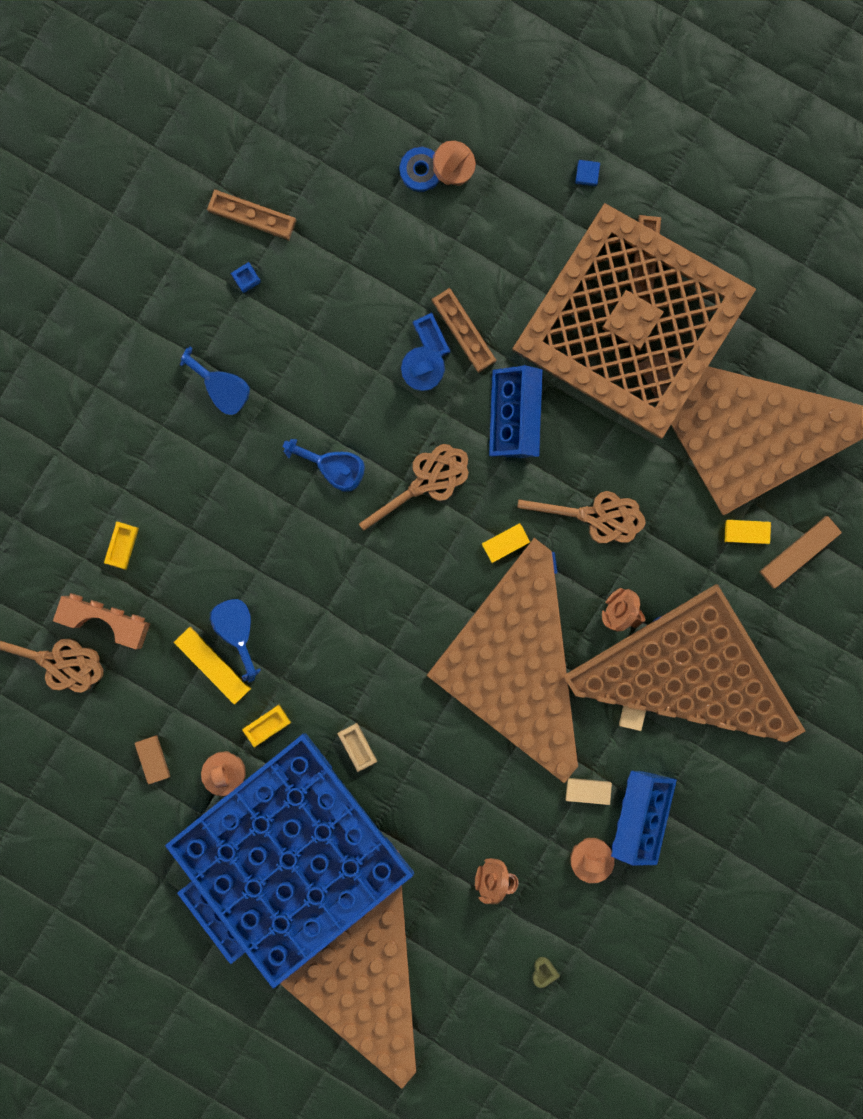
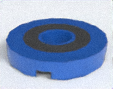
[399,147,440,192]

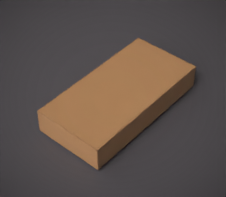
[135,735,170,784]

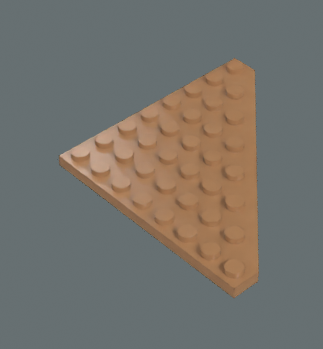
[638,355,863,515]
[427,538,578,783]
[564,584,805,742]
[280,849,416,1089]

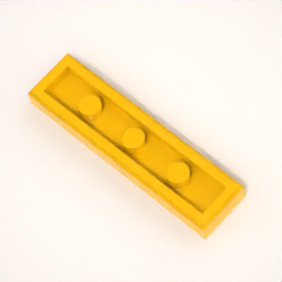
[174,627,251,705]

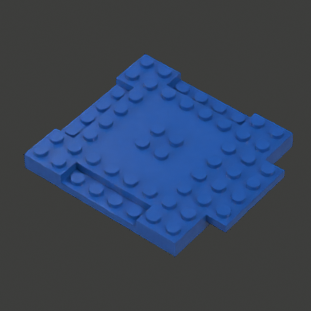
[165,733,414,989]

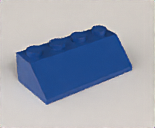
[489,365,542,458]
[611,770,677,865]

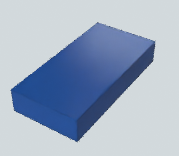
[412,313,450,357]

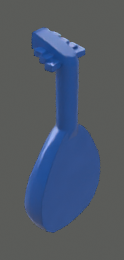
[180,347,250,415]
[283,439,365,492]
[210,599,261,683]

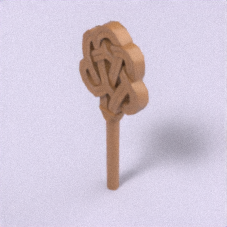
[359,444,469,531]
[517,491,646,543]
[0,638,103,693]

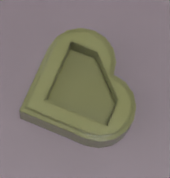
[532,957,560,988]

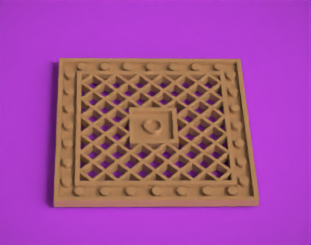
[512,203,756,439]

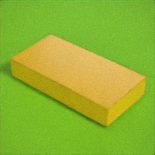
[725,520,771,544]
[104,521,139,569]
[482,523,530,563]
[242,705,291,747]

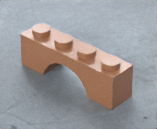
[53,593,150,649]

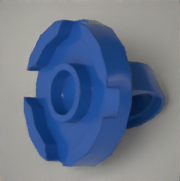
[401,347,445,391]

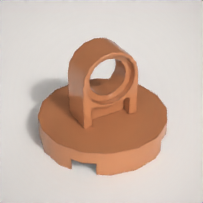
[433,141,476,186]
[602,588,646,632]
[201,751,246,796]
[570,838,614,883]
[475,858,518,904]

